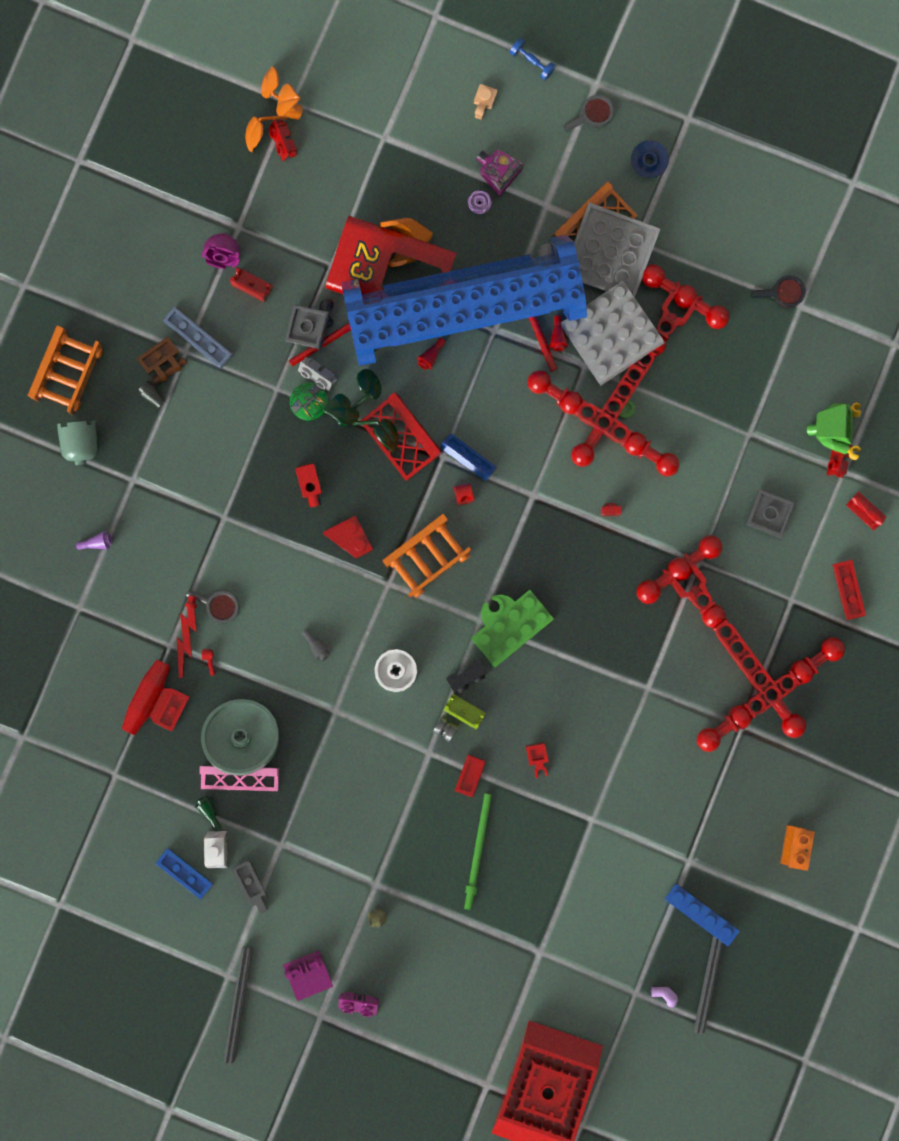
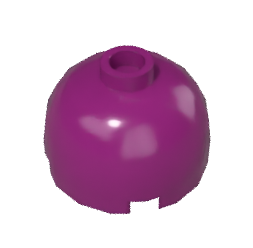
[202,233,240,269]

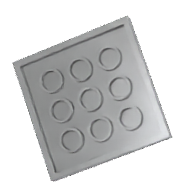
[574,202,660,297]
[561,281,665,386]

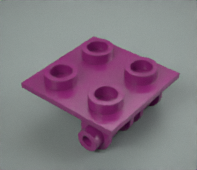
[283,950,333,1001]
[338,992,379,1017]

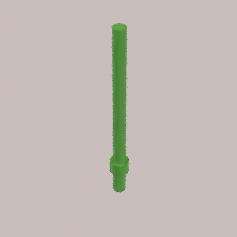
[464,793,492,910]

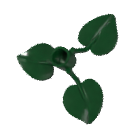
[324,369,398,452]

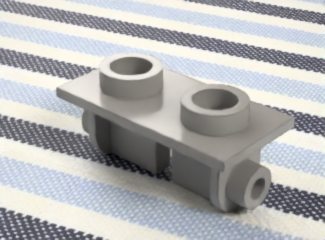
[298,357,338,392]

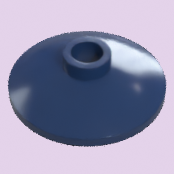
[631,141,669,178]

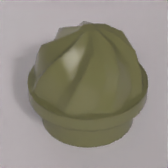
[368,908,387,928]

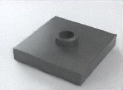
[285,304,330,350]
[745,489,795,539]

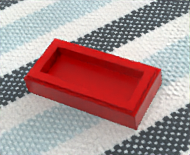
[455,755,486,798]

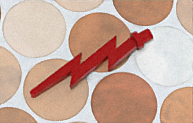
[177,595,197,678]

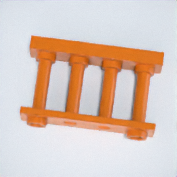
[27,326,103,415]
[382,514,471,598]

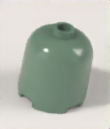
[57,421,98,465]

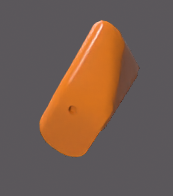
[380,218,433,267]

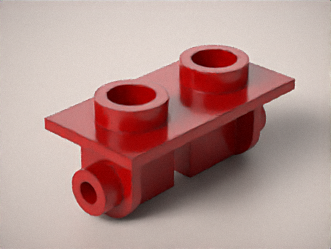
[269,119,298,162]
[827,445,853,478]
[846,491,886,531]

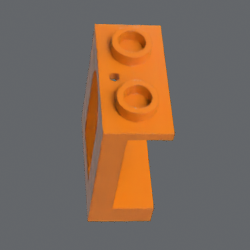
[780,825,815,871]

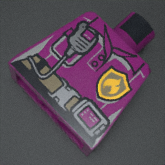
[476,150,523,197]

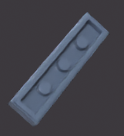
[162,306,233,369]

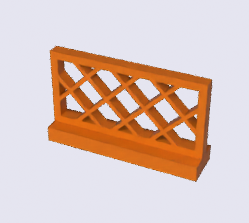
[551,182,638,237]

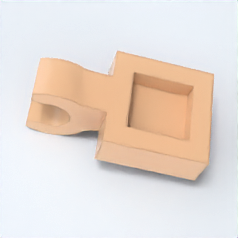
[474,84,498,120]

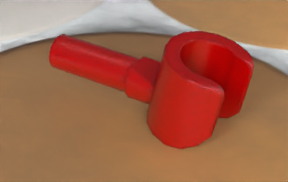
[201,649,215,676]

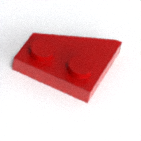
[323,516,373,559]

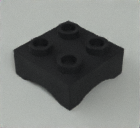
[446,659,487,693]

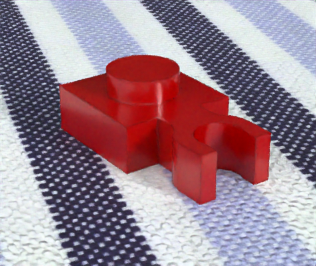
[526,742,549,778]

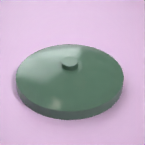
[201,699,279,776]

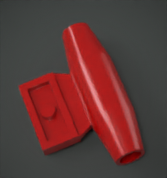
[121,659,189,735]

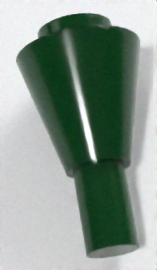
[195,796,222,831]

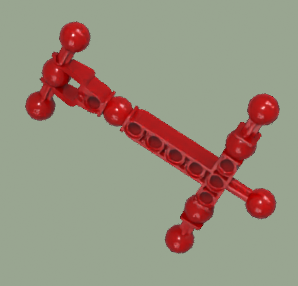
[527,264,730,476]
[636,535,845,752]

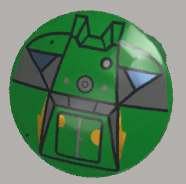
[290,383,328,421]

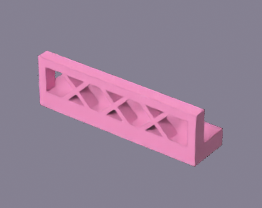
[200,765,279,791]

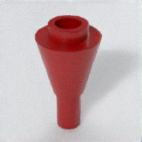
[549,316,568,352]
[417,338,446,370]

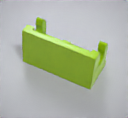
[443,694,486,730]

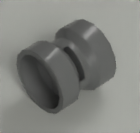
[433,716,459,742]

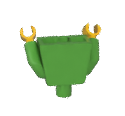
[807,402,862,460]

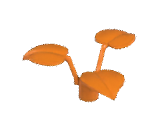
[245,66,303,152]

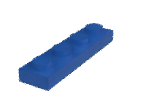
[665,883,740,947]

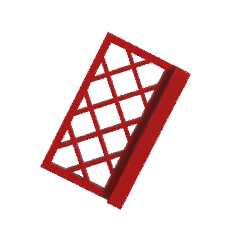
[360,392,443,481]

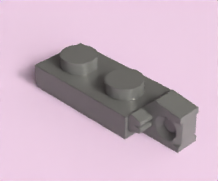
[231,859,268,914]

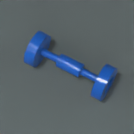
[509,38,556,81]

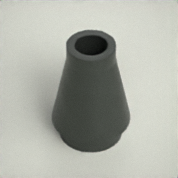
[138,380,166,408]

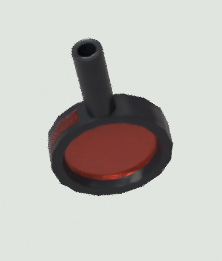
[751,275,806,308]

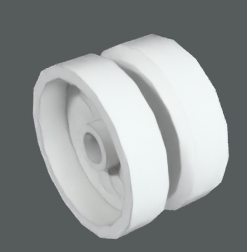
[374,649,418,692]

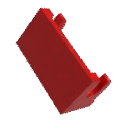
[229,267,274,303]

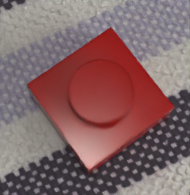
[601,503,622,516]

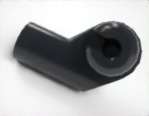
[319,299,334,328]

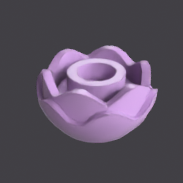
[468,190,492,214]

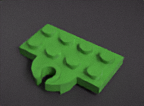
[471,589,554,668]

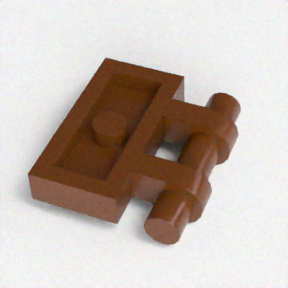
[137,336,187,385]

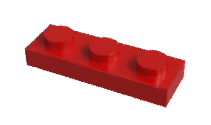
[832,560,866,620]

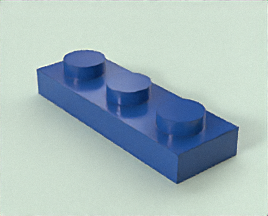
[440,434,497,481]
[155,848,213,900]

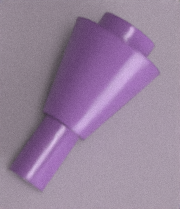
[76,531,113,550]

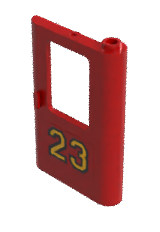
[325,215,457,294]

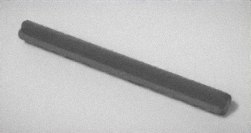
[694,919,726,1034]
[224,946,253,1064]

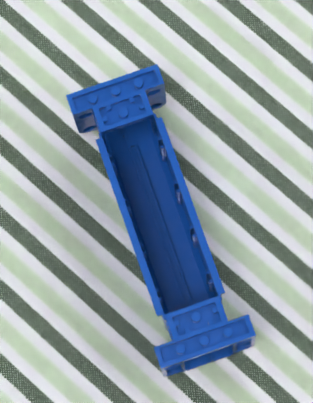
[341,235,587,366]

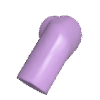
[651,987,678,1007]

